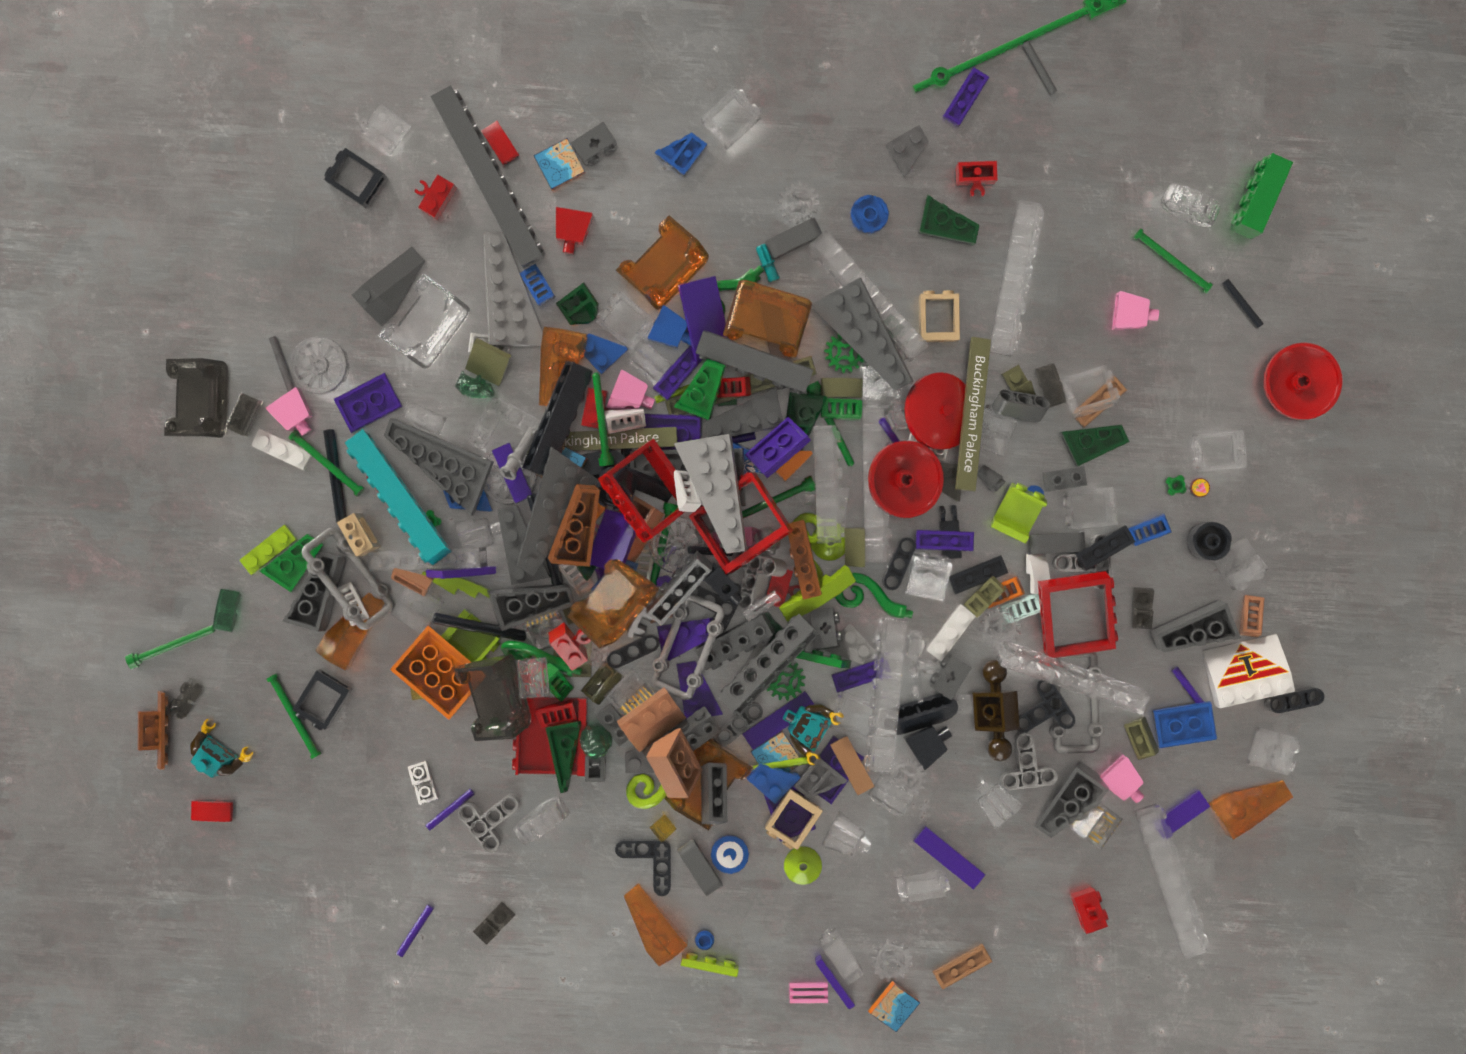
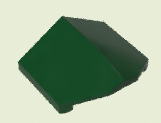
[556,283,599,325]

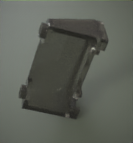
[164,358,228,438]
[454,654,531,741]

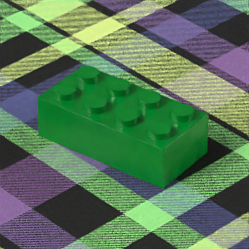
[1231,153,1293,239]

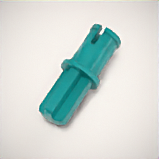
[756,244,780,283]

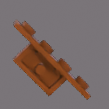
[788,520,822,600]
[138,691,168,770]

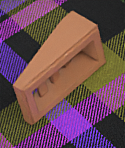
[391,568,434,596]
[1240,595,1264,637]

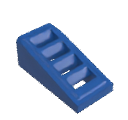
[520,263,555,306]
[1128,513,1172,546]

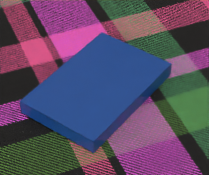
[1153,701,1217,748]

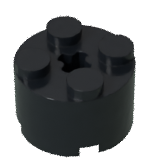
[597,466,637,511]
[1187,522,1232,560]

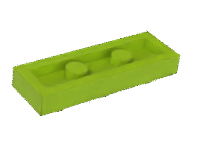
[239,524,298,575]
[681,952,739,977]

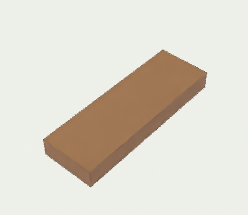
[1071,376,1127,428]
[830,735,875,795]
[932,944,992,990]

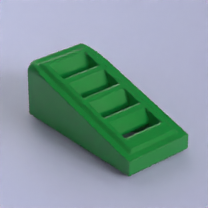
[821,398,862,421]
[537,663,573,702]

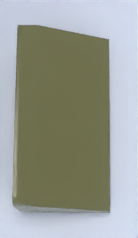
[845,527,865,567]
[581,661,623,705]
[1124,716,1159,760]

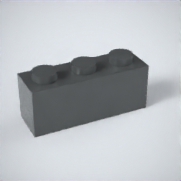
[701,763,728,825]

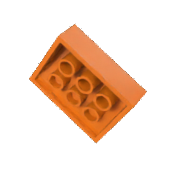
[390,625,487,720]

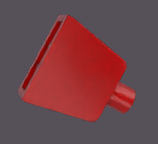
[556,207,594,254]

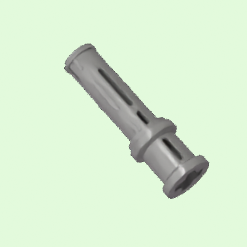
[500,427,537,480]

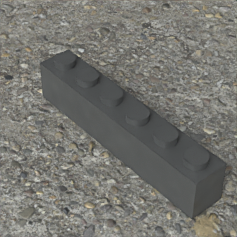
[696,330,814,394]

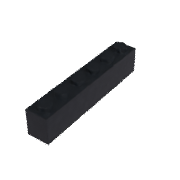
[522,361,593,476]

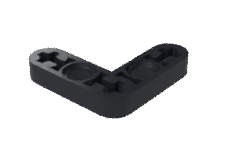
[615,839,671,896]

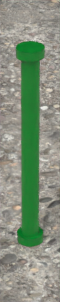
[1134,228,1213,293]
[288,430,365,497]
[266,673,322,759]

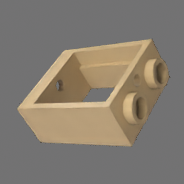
[919,290,960,342]
[337,513,381,557]
[765,788,823,850]

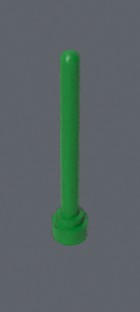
[592,373,615,466]
[806,381,854,466]
[742,475,817,519]
[648,502,678,592]
[125,625,216,670]

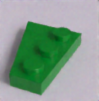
[674,359,726,420]
[259,534,325,592]
[796,649,852,668]

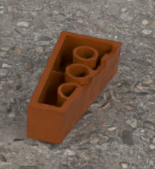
[548,484,600,567]

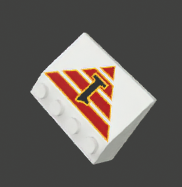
[1202,634,1295,708]

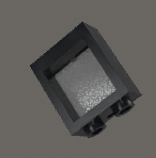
[324,148,387,208]
[292,669,353,730]

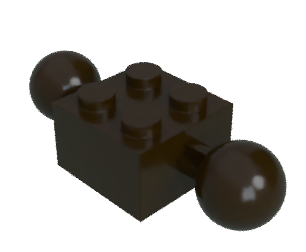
[972,660,1020,761]

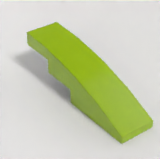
[779,565,856,622]
[421,571,492,599]

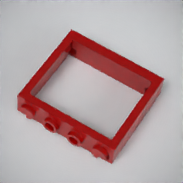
[598,438,689,543]
[689,472,794,574]
[1037,571,1118,659]

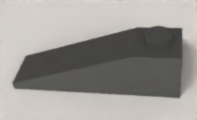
[352,247,425,326]
[1035,762,1109,838]

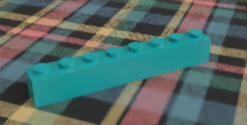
[345,429,452,565]

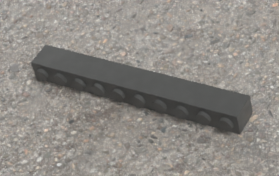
[430,85,544,269]

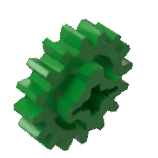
[824,333,864,374]
[766,662,806,701]

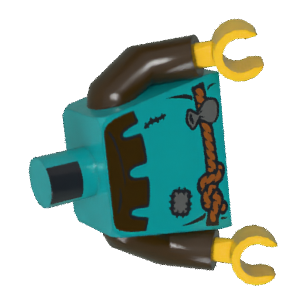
[783,704,844,765]
[190,719,253,778]

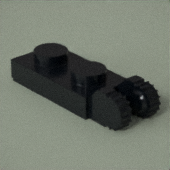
[939,505,962,560]

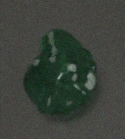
[455,371,495,398]
[579,724,613,759]

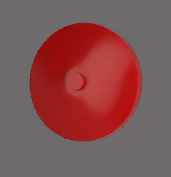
[1264,343,1342,420]
[905,372,966,450]
[868,441,944,518]

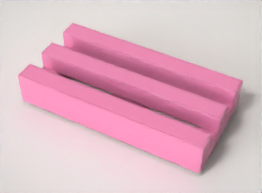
[789,982,828,1003]

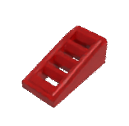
[717,377,751,398]
[535,699,578,728]

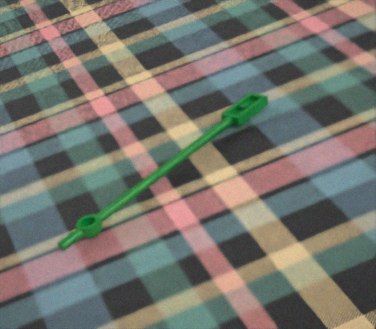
[913,0,1127,93]

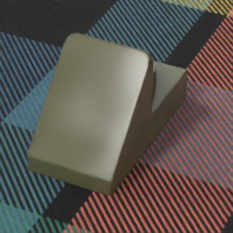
[1001,365,1036,395]

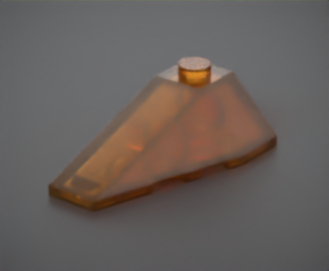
[539,327,588,406]
[315,593,385,670]
[1209,780,1293,840]
[624,883,688,966]

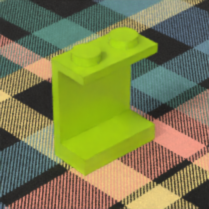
[991,483,1047,544]
[442,608,501,667]

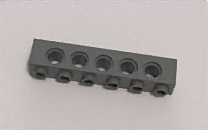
[718,614,820,716]

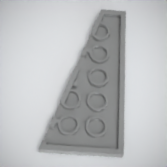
[483,232,547,347]
[674,434,747,554]

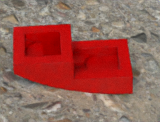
[481,121,519,165]
[191,800,233,822]

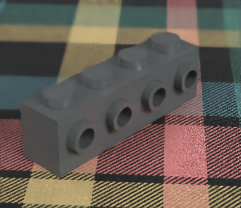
[646,551,712,626]
[695,612,775,670]
[641,706,722,764]

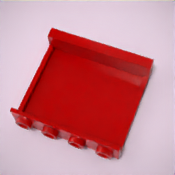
[512,696,588,776]

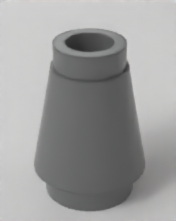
[977,465,1006,492]

